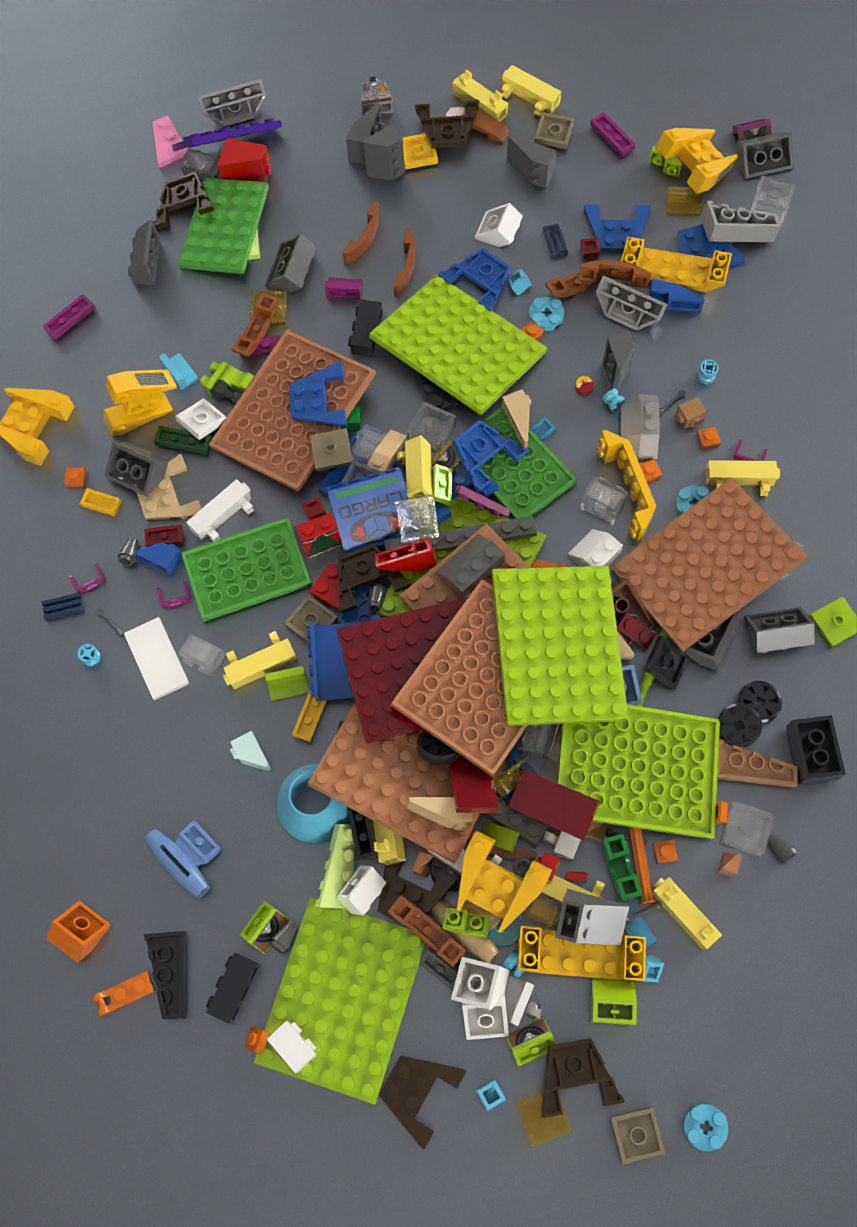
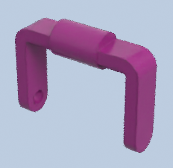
[734,440,768,461]
[69,562,105,594]
[157,581,191,608]

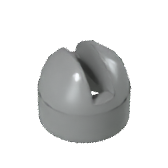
[523,1002,542,1021]

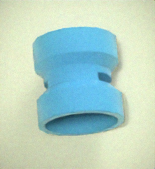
[697,359,719,384]
[502,949,525,979]

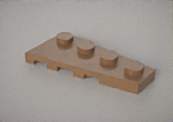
[717,739,798,788]

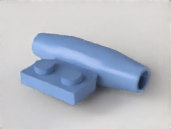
[145,820,222,898]

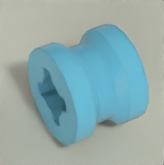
[602,388,625,411]
[78,644,101,666]

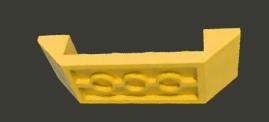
[621,237,732,292]
[597,430,656,544]
[518,926,646,981]

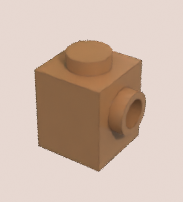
[675,397,707,429]

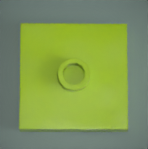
[809,597,857,648]

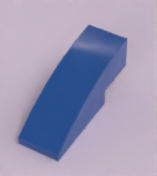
[649,279,704,312]

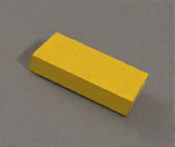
[79,488,122,517]

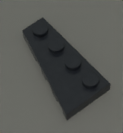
[144,931,186,1020]

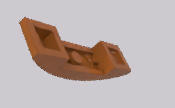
[445,107,510,144]
[343,201,379,264]
[394,228,415,296]
[545,258,604,298]
[578,260,651,288]
[231,293,279,357]
[467,829,537,862]
[388,895,467,967]

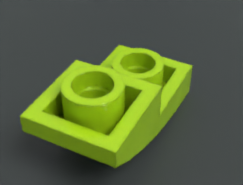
[649,146,683,177]
[480,822,520,852]
[442,908,491,938]

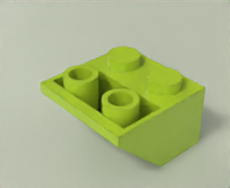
[591,978,637,1026]

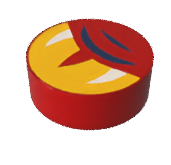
[575,376,593,394]

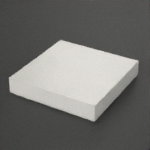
[175,398,227,440]

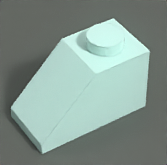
[230,731,271,771]

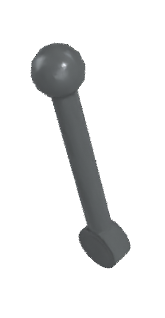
[659,390,686,415]
[95,608,124,636]
[606,828,647,846]
[626,901,661,923]

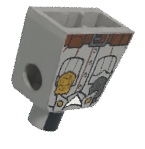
[361,77,393,116]

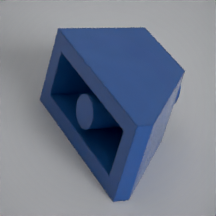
[135,542,182,575]

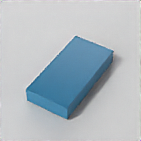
[529,416,557,441]
[624,904,657,947]

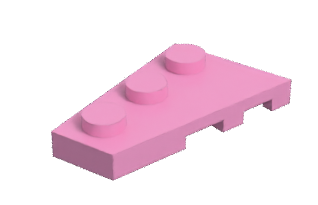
[153,115,189,168]

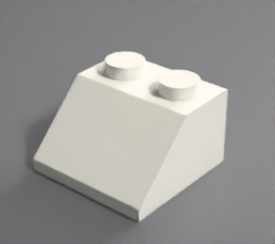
[475,203,523,247]
[568,529,623,567]
[451,957,510,1010]
[462,991,509,1040]

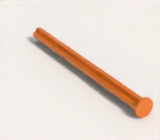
[629,827,656,904]

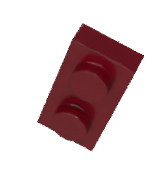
[144,524,184,547]
[616,612,657,650]

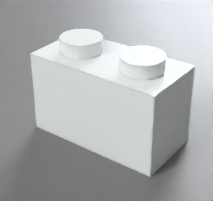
[337,865,386,915]
[267,1021,317,1073]

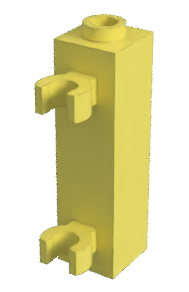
[501,65,561,117]
[452,69,508,122]
[396,435,433,504]
[706,460,780,496]
[223,631,298,690]
[373,821,406,865]
[540,862,605,905]
[652,877,722,951]

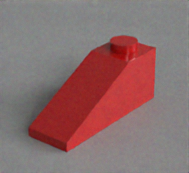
[374,538,437,572]

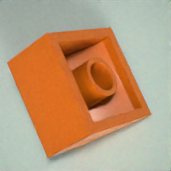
[46,901,111,963]

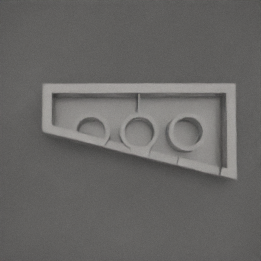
[701,201,781,242]

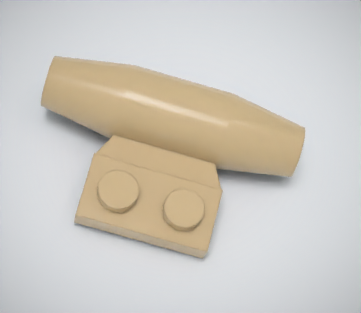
[431,900,502,964]

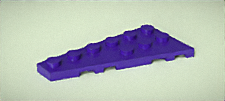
[172,118,282,152]

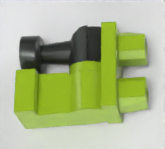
[200,361,254,405]

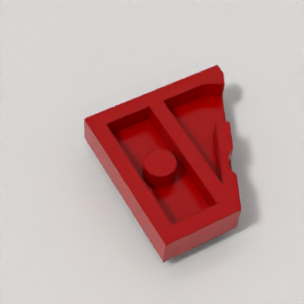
[309,562,340,611]

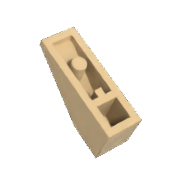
[502,389,531,448]
[366,429,407,475]
[406,797,473,831]

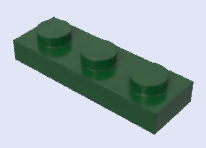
[154,426,212,455]

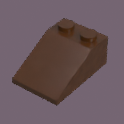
[611,577,657,646]

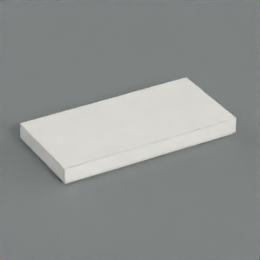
[124,617,190,701]

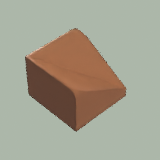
[585,821,608,843]
[412,851,434,878]
[718,853,742,877]

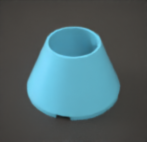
[276,764,351,844]

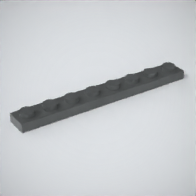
[384,516,537,553]

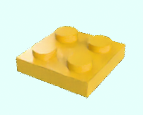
[403,133,438,169]

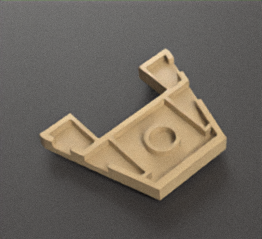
[136,454,202,521]

